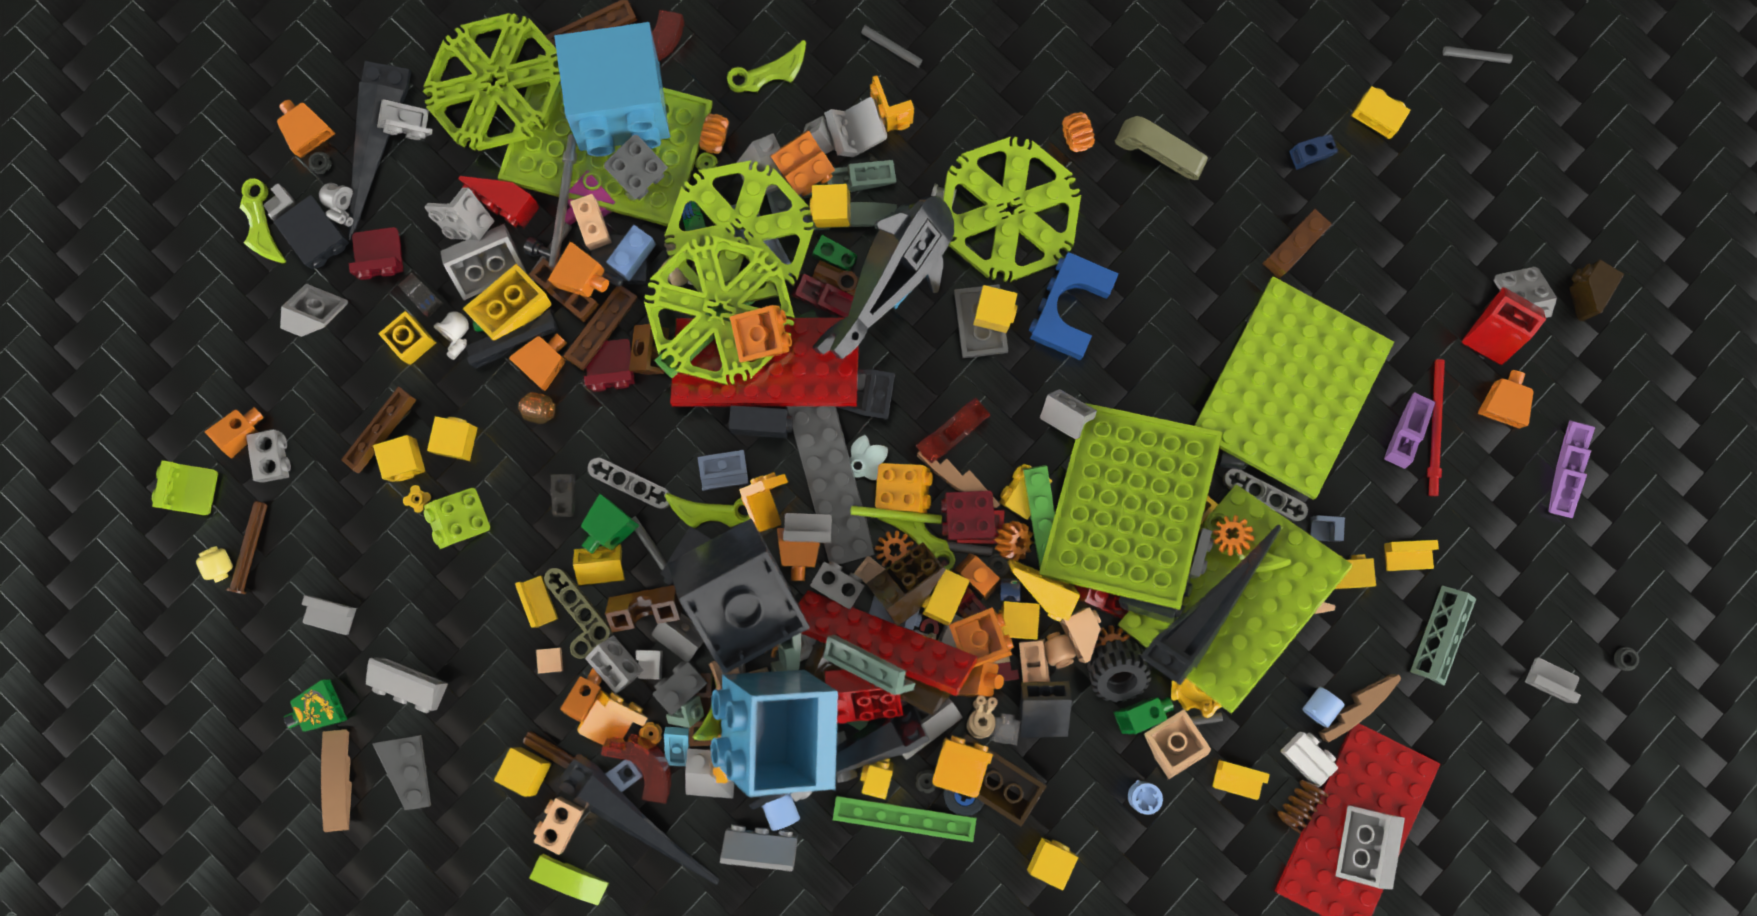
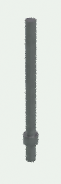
[549,134,577,268]

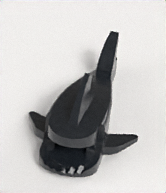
[812,196,954,359]

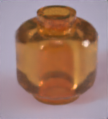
[519,392,555,424]

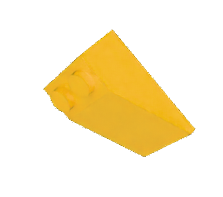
[463,264,552,341]
[1008,558,1080,621]

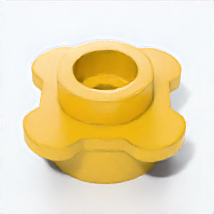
[403,485,431,513]

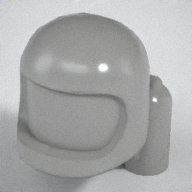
[319,183,353,226]

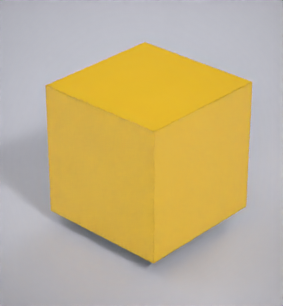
[810,184,851,228]
[973,285,1018,333]
[378,311,436,365]
[427,417,477,461]
[373,435,426,482]
[998,601,1040,640]
[494,747,552,797]
[1027,838,1078,890]

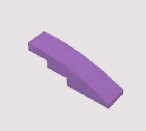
[1548,420,1595,518]

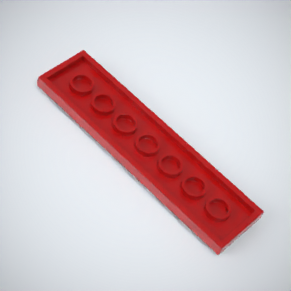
[798,590,977,696]

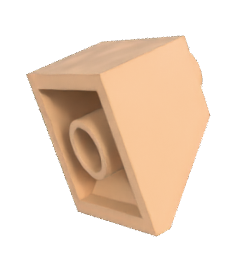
[1059,607,1101,663]
[1144,710,1211,779]

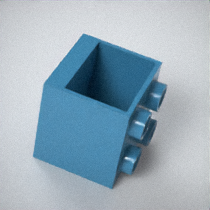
[554,22,670,157]
[711,670,838,796]

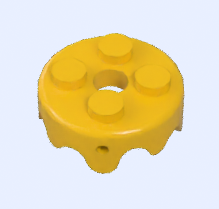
[1171,679,1222,718]

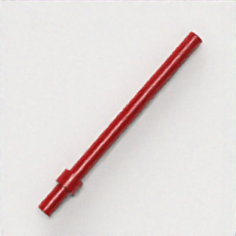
[1427,359,1445,496]

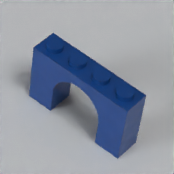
[1029,252,1118,360]

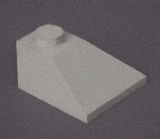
[737,133,785,194]
[280,284,348,337]
[685,747,734,798]

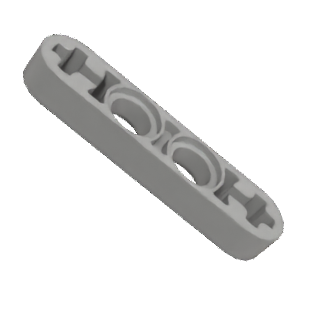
[588,458,670,509]
[1223,469,1308,522]

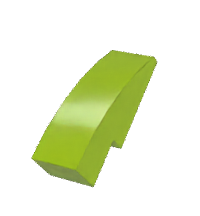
[529,854,609,905]

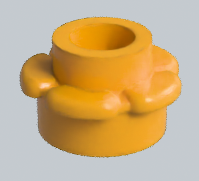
[639,722,662,745]

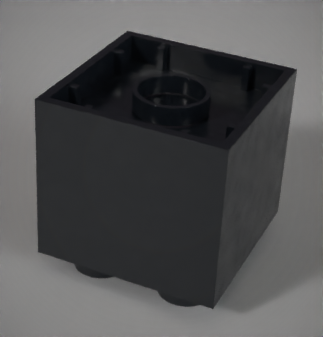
[667,518,810,675]

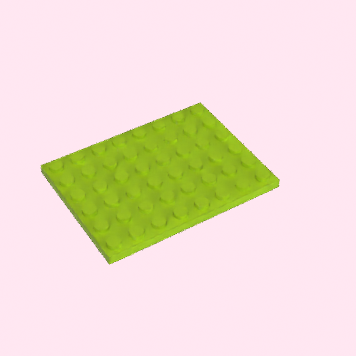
[498,54,713,226]
[1194,276,1394,500]
[1039,403,1223,610]
[1118,484,1352,714]

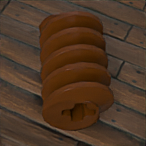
[1278,780,1328,834]

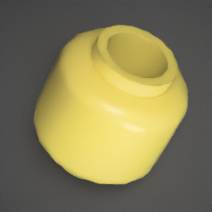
[196,546,233,582]

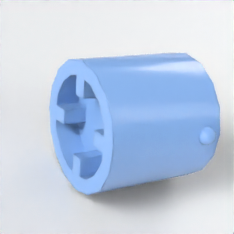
[1303,687,1345,728]
[1127,780,1163,815]
[761,794,800,831]

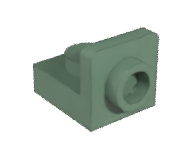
[666,695,704,728]

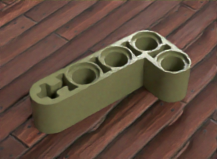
[1115,116,1208,180]
[544,568,613,659]

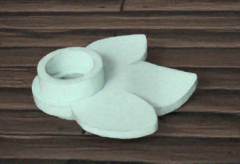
[850,435,888,480]

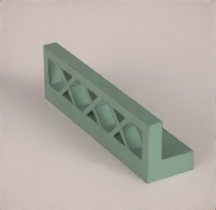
[1410,586,1476,686]
[824,635,915,695]

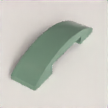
[806,202,897,230]

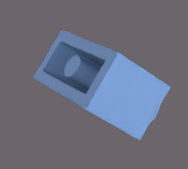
[606,225,656,281]

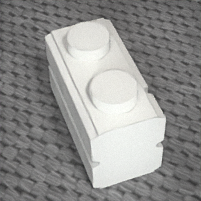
[1280,732,1338,787]

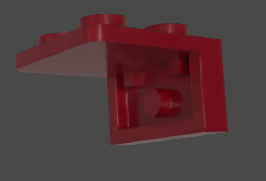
[349,227,404,280]
[584,339,635,392]
[941,491,995,541]

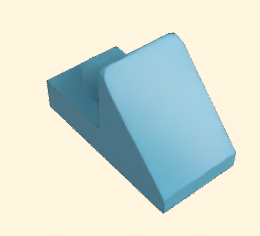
[664,727,691,766]

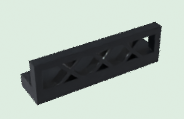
[465,310,560,368]

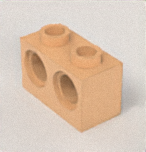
[570,194,612,251]
[1019,639,1050,682]
[534,796,585,855]

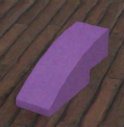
[1384,392,1435,469]

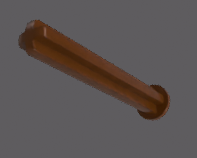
[226,501,267,594]
[523,731,574,769]

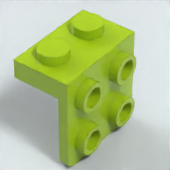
[152,461,218,515]
[424,488,490,549]

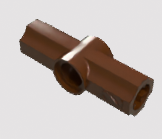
[812,260,860,297]

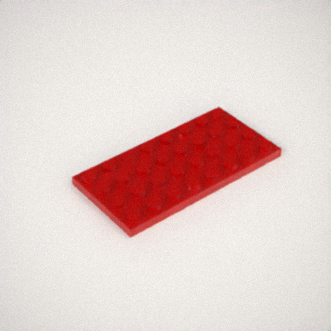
[670,318,859,406]
[1275,723,1440,916]

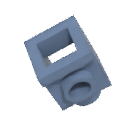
[606,756,645,792]

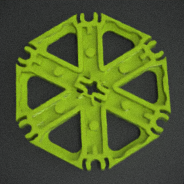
[423,13,561,151]
[943,137,1081,282]
[665,160,814,306]
[644,235,795,385]

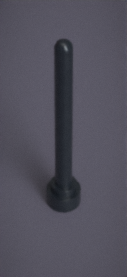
[524,237,624,286]

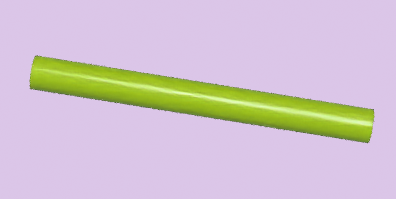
[850,506,942,524]

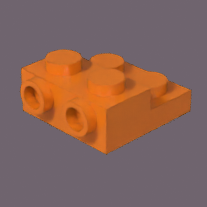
[770,130,835,197]
[730,305,792,362]
[949,607,1014,667]

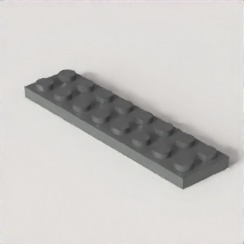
[787,406,876,565]

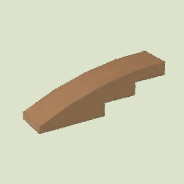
[917,447,1000,509]
[1318,674,1401,742]
[321,730,352,832]

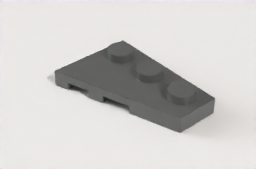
[372,735,431,810]

